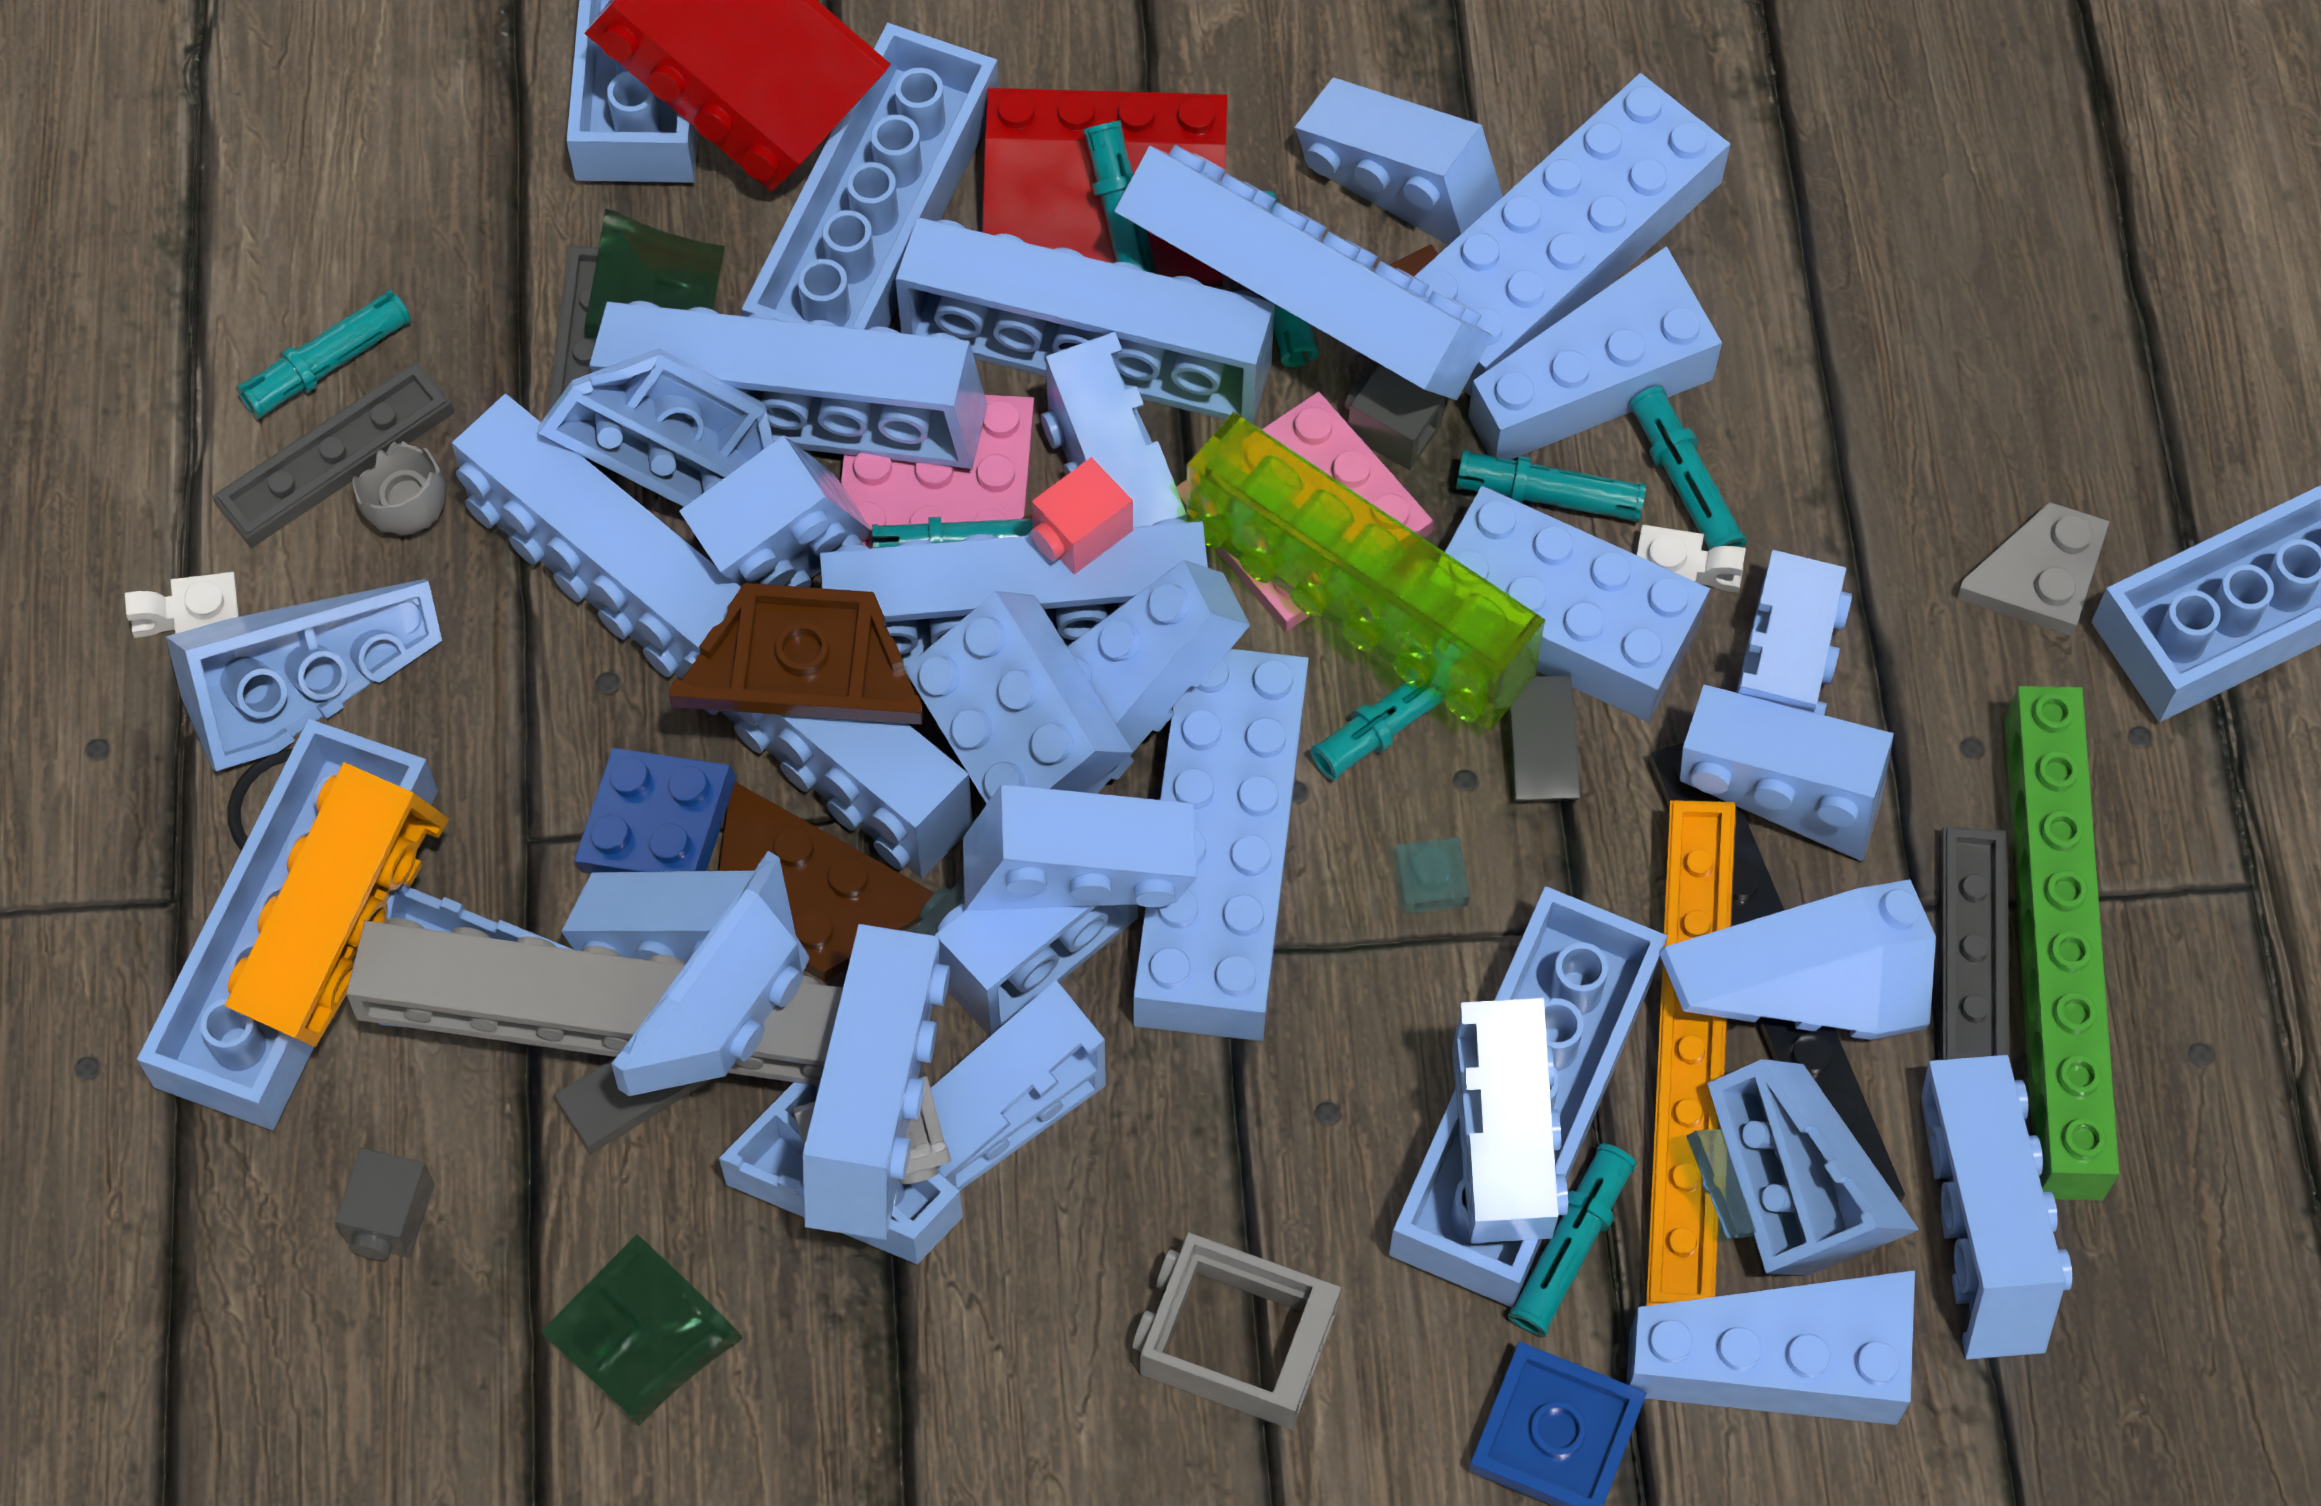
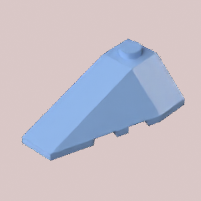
[166,579,442,771]
[1659,879,1936,1040]

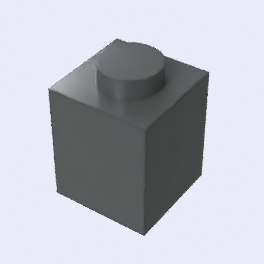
[1344,364,1445,470]
[335,1147,435,1261]

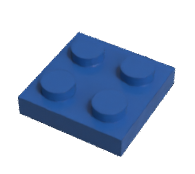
[574,748,737,874]
[1468,1341,1647,1506]

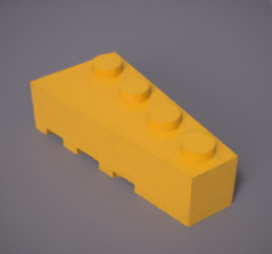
[224,762,450,1047]

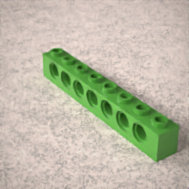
[2004,686,2119,1201]

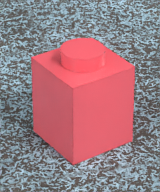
[1031,457,1133,574]

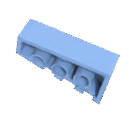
[1468,246,1722,460]
[1067,560,1250,794]
[803,924,950,1240]
[1921,1055,2072,1360]
[1626,1270,1915,1425]

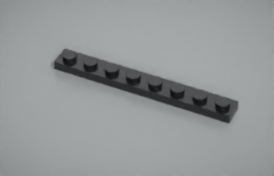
[1648,742,1905,1203]

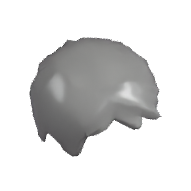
[352,441,447,536]

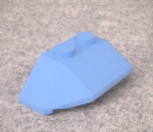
[538,348,774,507]
[611,851,803,1096]

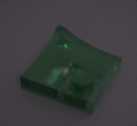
[585,209,725,339]
[541,1234,742,1426]

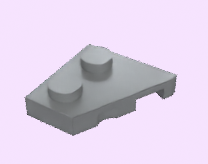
[1956,502,2110,636]

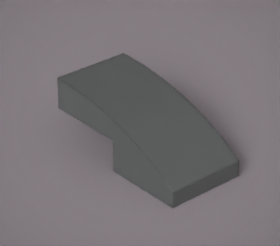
[1506,676,1580,802]

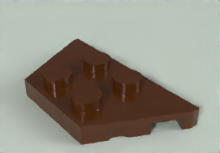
[669,583,923,725]
[719,782,945,982]

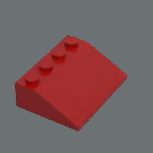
[584,0,891,192]
[982,88,1228,287]

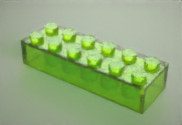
[1187,411,1545,731]

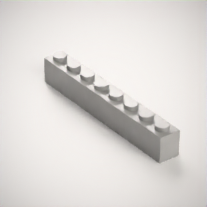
[346,918,843,1086]

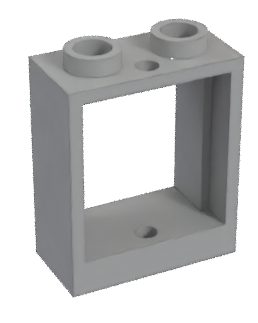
[1132,1232,1342,1430]

